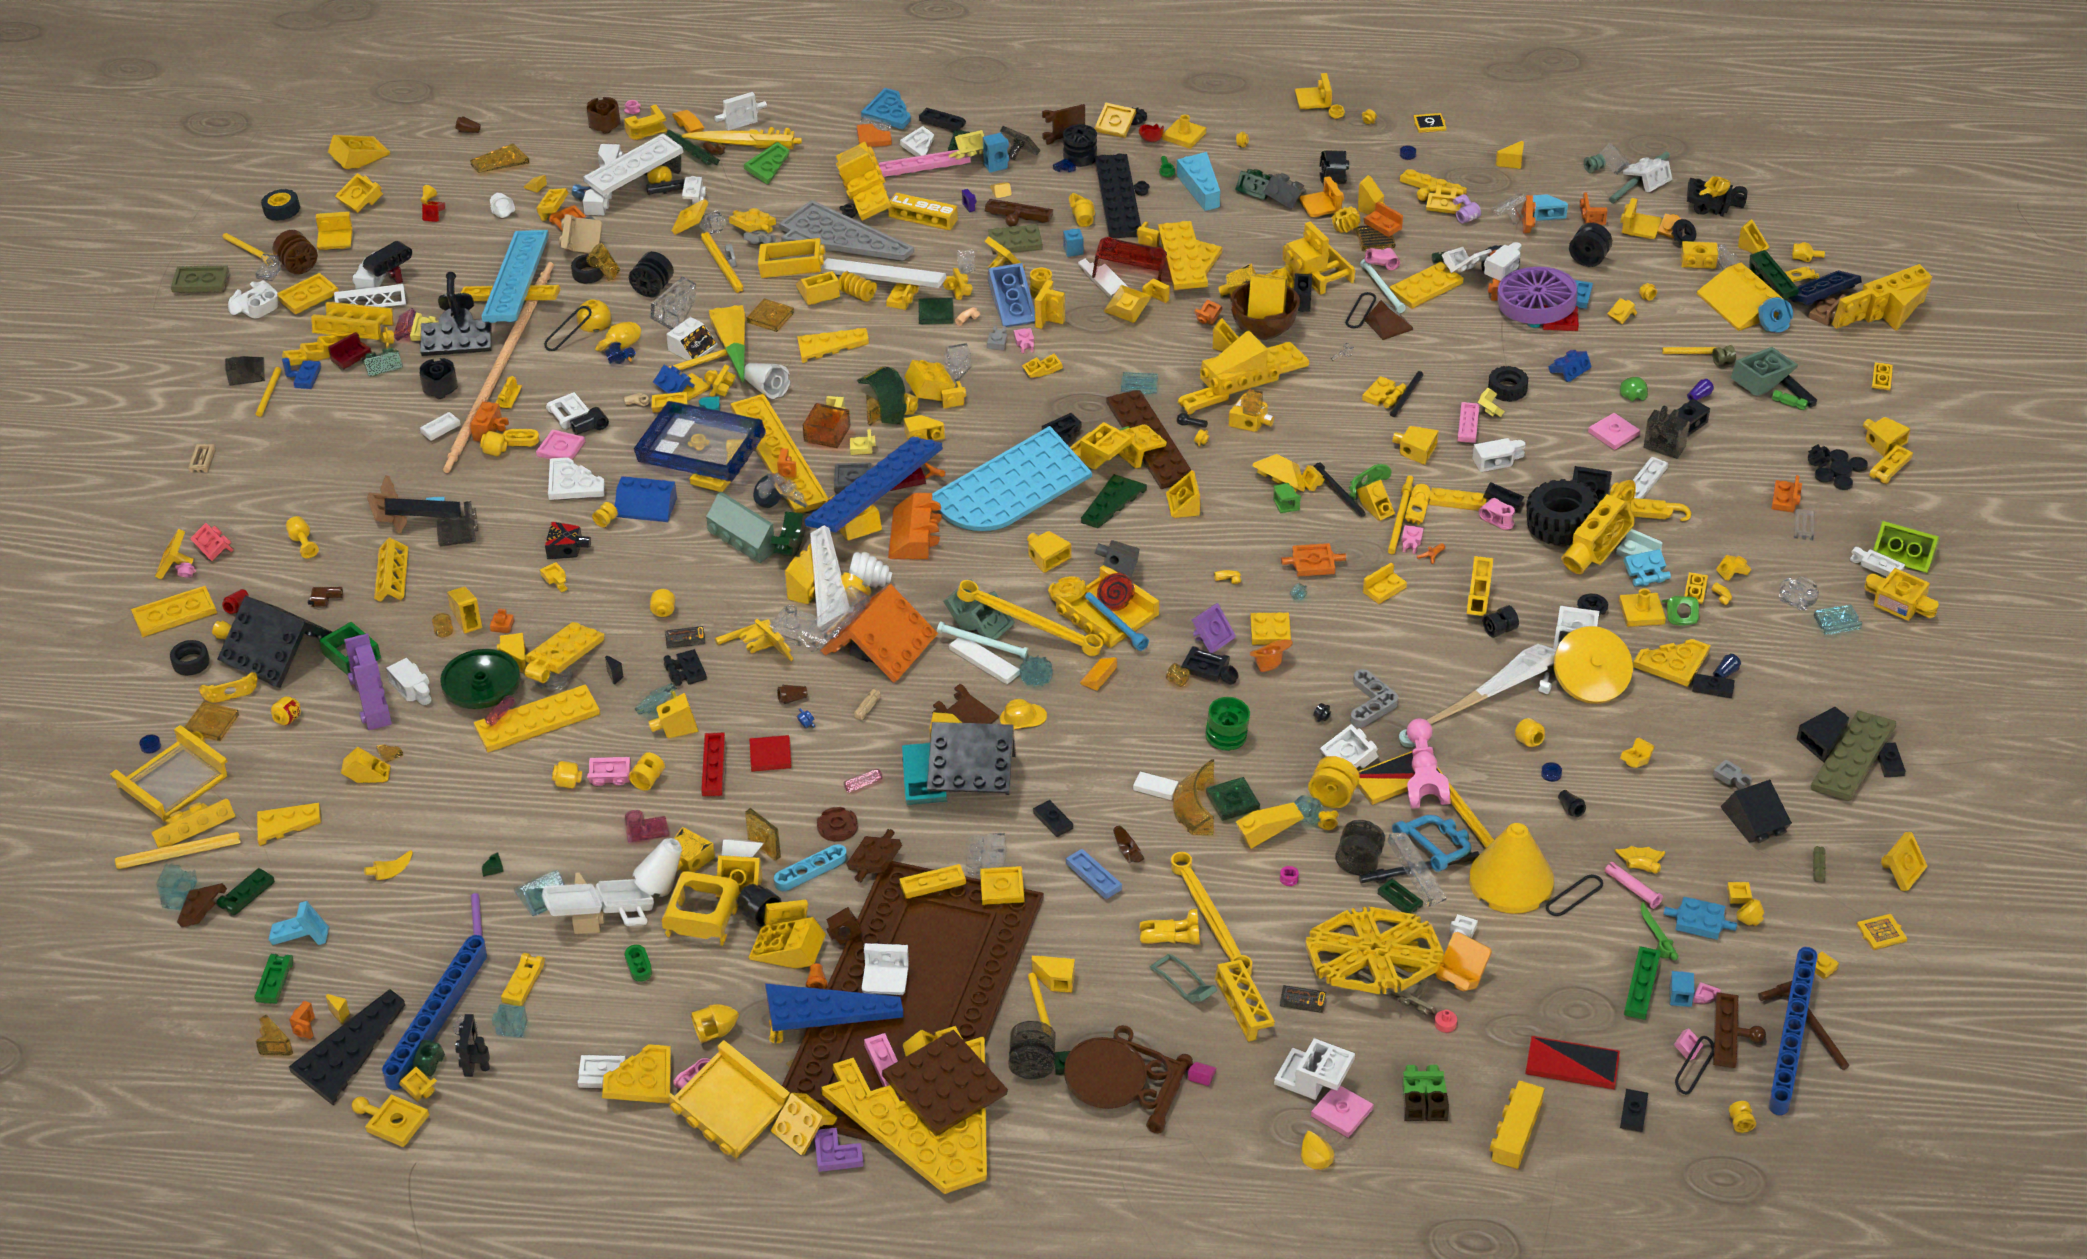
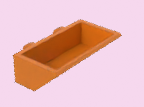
[888,493,942,559]

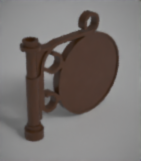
[1064,1025,1193,1134]

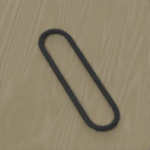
[1345,292,1377,328]
[544,306,592,351]
[1546,874,1603,916]
[1675,1036,1714,1095]

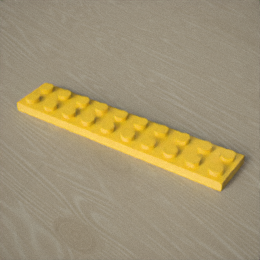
[730,394,829,513]

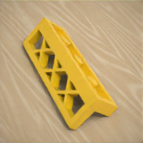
[374,537,408,602]
[1215,959,1275,1042]

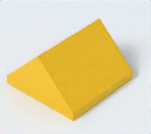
[1166,470,1200,518]
[716,855,762,899]

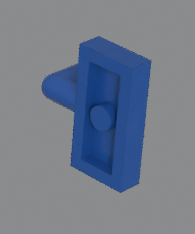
[282,358,321,389]

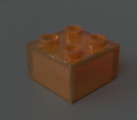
[802,403,851,449]

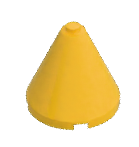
[1469,823,1554,914]

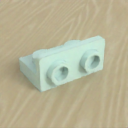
[1616,529,1663,558]

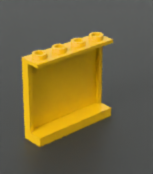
[1056,565,1159,648]
[668,1040,790,1159]

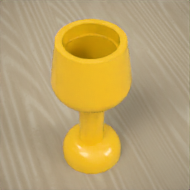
[286,516,319,559]

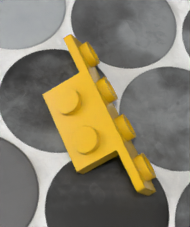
[151,798,235,848]

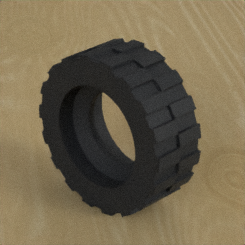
[1488,366,1529,402]

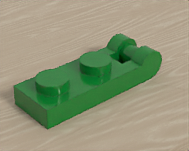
[254,954,293,1004]

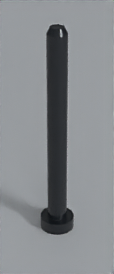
[1313,462,1366,517]

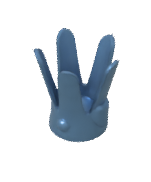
[571,184,592,200]

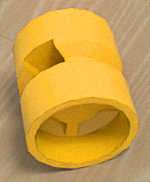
[1030,267,1052,299]
[628,752,665,791]

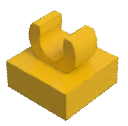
[1302,465,1325,491]

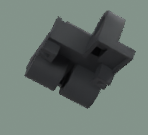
[1687,177,1748,217]

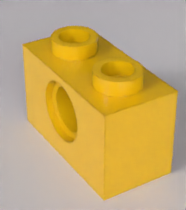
[1680,241,1718,269]

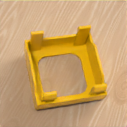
[662,871,739,946]

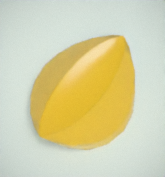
[1301,1131,1335,1170]

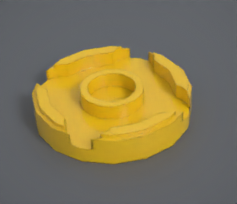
[1048,576,1086,602]

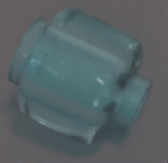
[1294,795,1324,824]

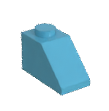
[1532,194,1568,221]

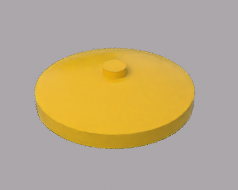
[1554,626,1633,704]

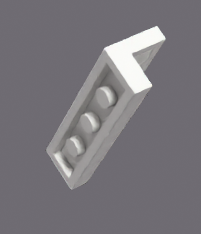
[334,284,406,308]

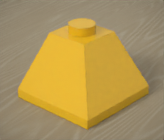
[1104,285,1151,323]

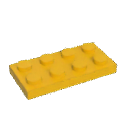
[1389,262,1464,309]

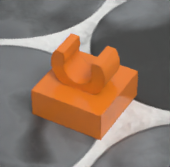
[490,609,514,633]

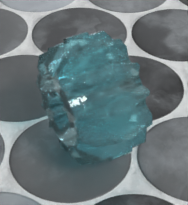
[1020,655,1053,687]

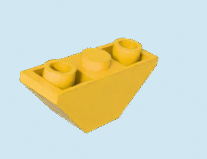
[1252,454,1305,492]

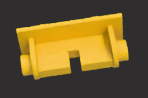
[495,376,522,409]

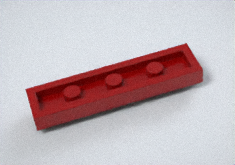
[701,732,725,796]

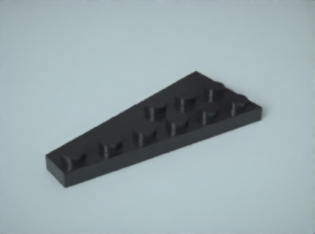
[289,989,405,1105]

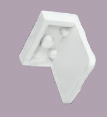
[1442,247,1492,273]
[862,943,909,995]

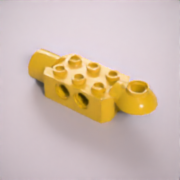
[1561,480,1636,574]

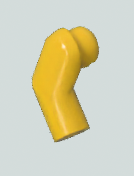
[1214,570,1241,584]
[1711,582,1732,605]

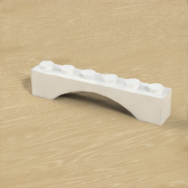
[583,144,624,215]

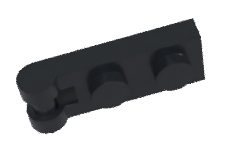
[919,107,966,134]

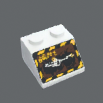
[666,317,718,360]

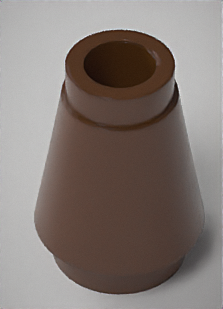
[455,116,481,133]
[777,684,808,704]

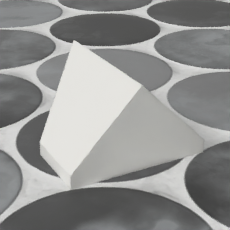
[722,839,764,857]

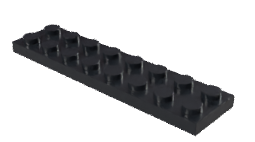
[1095,153,1141,239]

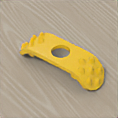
[1785,266,1819,282]
[1405,483,1431,525]
[199,672,258,703]

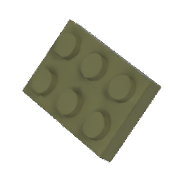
[988,224,1043,254]
[171,266,229,293]

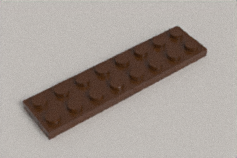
[1106,389,1191,489]

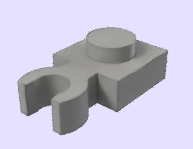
[744,230,776,244]
[987,325,1007,350]
[1713,760,1752,790]

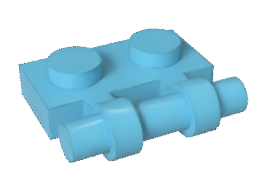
[1623,549,1671,587]

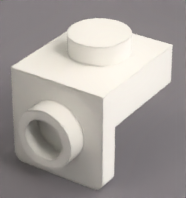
[1449,914,1478,938]

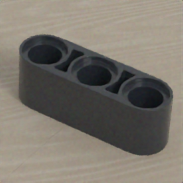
[363,241,412,277]

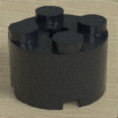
[1319,150,1349,184]
[419,358,458,399]

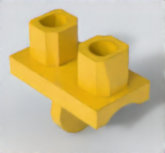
[942,268,973,300]
[704,364,736,397]

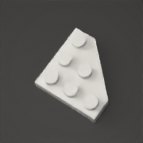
[548,458,605,500]

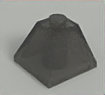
[225,356,265,386]

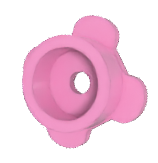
[624,100,641,114]
[175,563,196,578]

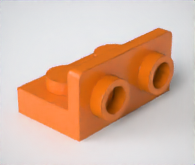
[1364,202,1403,237]
[1771,475,1802,513]

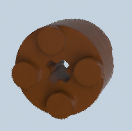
[587,97,621,133]

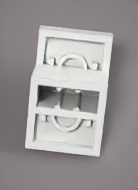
[1553,606,1599,649]
[1274,1038,1355,1100]

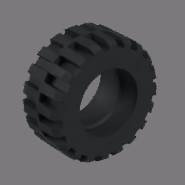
[1526,479,1599,546]

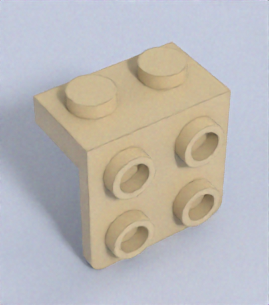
[559,214,603,254]

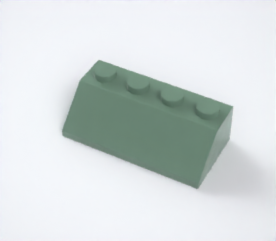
[706,492,775,563]

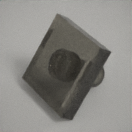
[1000,126,1040,160]

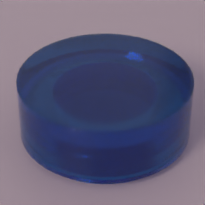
[1400,146,1416,160]
[139,735,161,754]
[1541,762,1562,782]

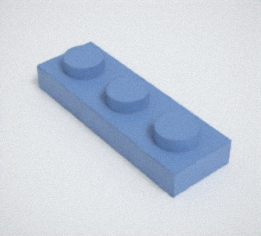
[1066,849,1122,899]

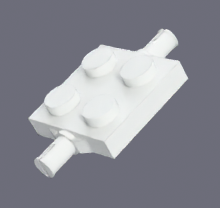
[714,92,767,131]

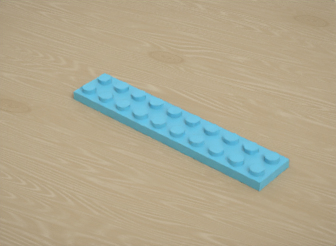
[482,230,549,323]

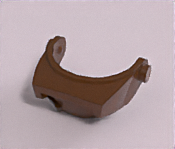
[1113,825,1144,863]

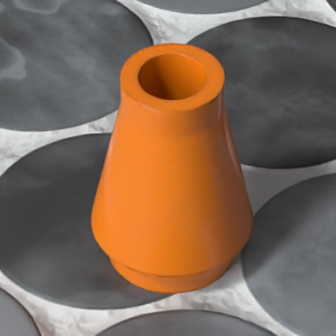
[806,963,827,989]

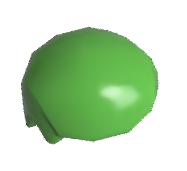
[1620,377,1648,402]

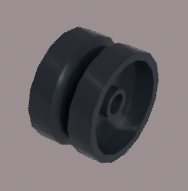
[1569,223,1613,267]

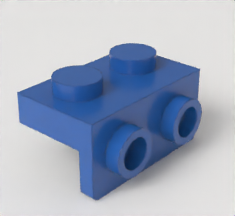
[1548,350,1592,382]
[653,364,695,393]

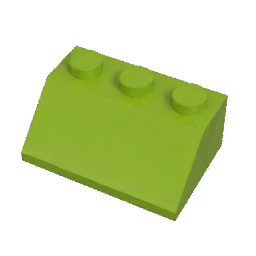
[1873,521,1940,573]

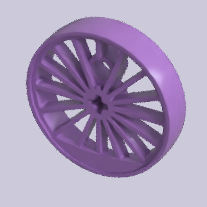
[1498,267,1578,324]

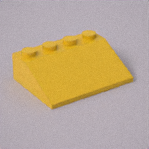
[1696,262,1783,331]

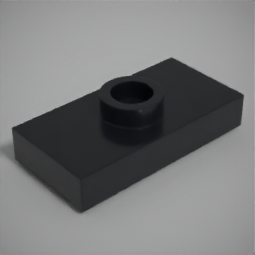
[1483,482,1524,512]
[1692,673,1735,698]
[1878,742,1906,777]
[1033,800,1074,837]
[1620,1089,1648,1132]

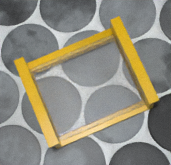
[110,725,228,822]

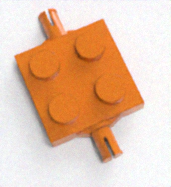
[1281,543,1346,577]

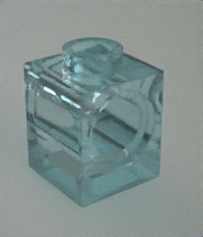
[492,1004,528,1037]

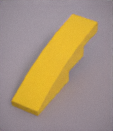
[282,335,346,366]

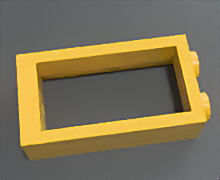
[758,238,825,278]

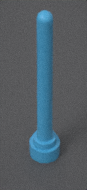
[1085,592,1149,651]

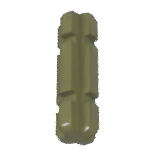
[1813,846,1826,882]

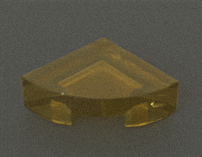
[376,744,403,763]

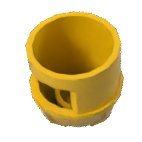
[691,1004,739,1044]

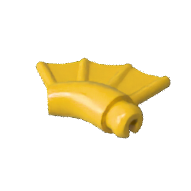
[1615,846,1665,874]

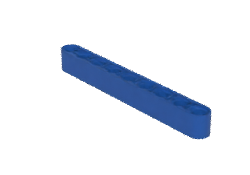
[382,935,487,1090]
[1769,947,1817,1115]

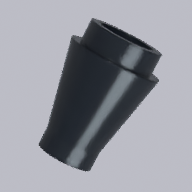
[1558,790,1586,817]

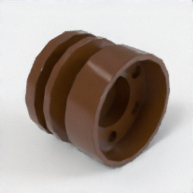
[272,230,318,274]

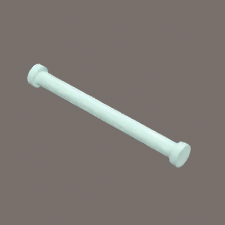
[1360,259,1406,313]
[937,621,1029,659]

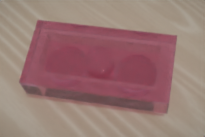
[394,308,416,341]

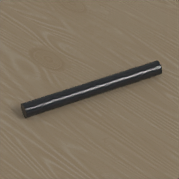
[1390,371,1424,417]

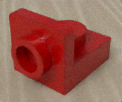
[422,201,445,222]

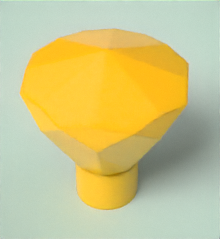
[420,185,437,203]

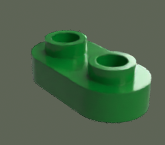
[624,944,652,982]

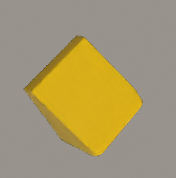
[524,175,547,193]
[990,182,1012,198]
[326,994,350,1024]

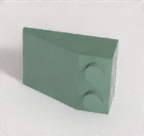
[1731,347,1798,396]

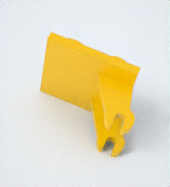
[739,619,793,661]

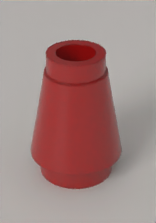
[222,589,249,614]

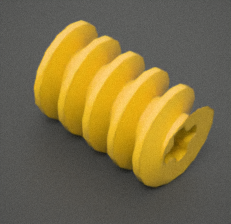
[839,271,877,302]

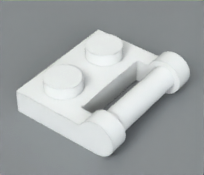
[546,392,589,429]

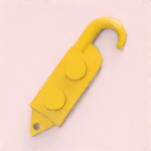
[1630,498,1692,521]

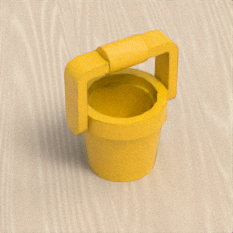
[1068,193,1095,227]

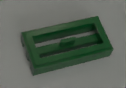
[1377,878,1423,914]

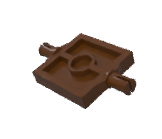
[846,829,902,883]

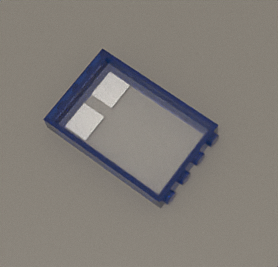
[634,401,766,482]

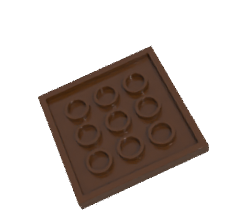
[882,1029,1008,1136]

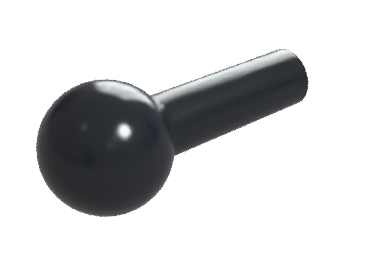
[1176,413,1208,428]

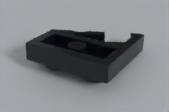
[1042,413,1082,444]

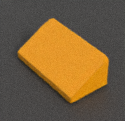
[1080,657,1117,691]

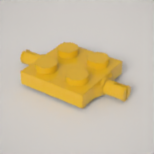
[729,208,776,233]

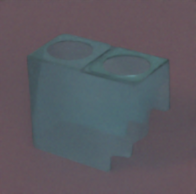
[156,863,197,910]

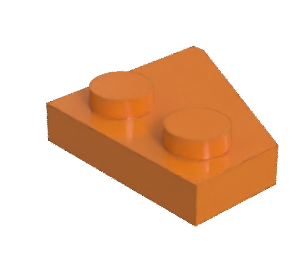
[1521,195,1536,233]

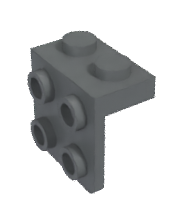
[1263,173,1306,209]

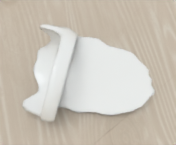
[490,193,515,218]

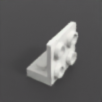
[1623,157,1672,192]

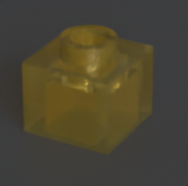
[1241,389,1263,417]

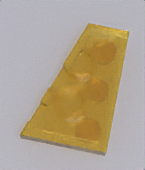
[470,143,530,173]

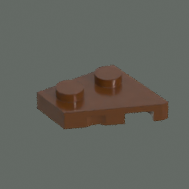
[177,883,227,927]

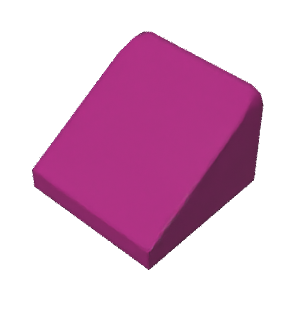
[1188,1062,1217,1086]

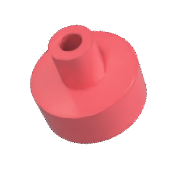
[1435,1009,1457,1033]

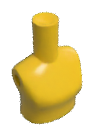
[1792,242,1825,262]

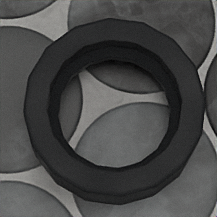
[571,254,604,284]
[170,640,210,676]

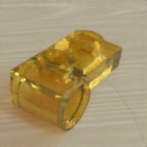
[587,243,620,281]

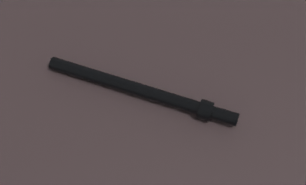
[1359,851,1480,883]

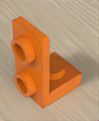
[1580,192,1607,225]

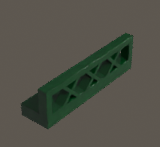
[1749,250,1799,300]

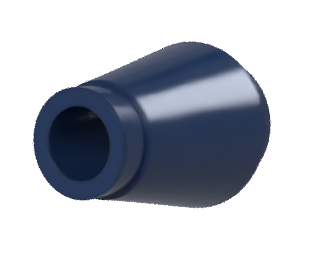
[1713,653,1741,678]

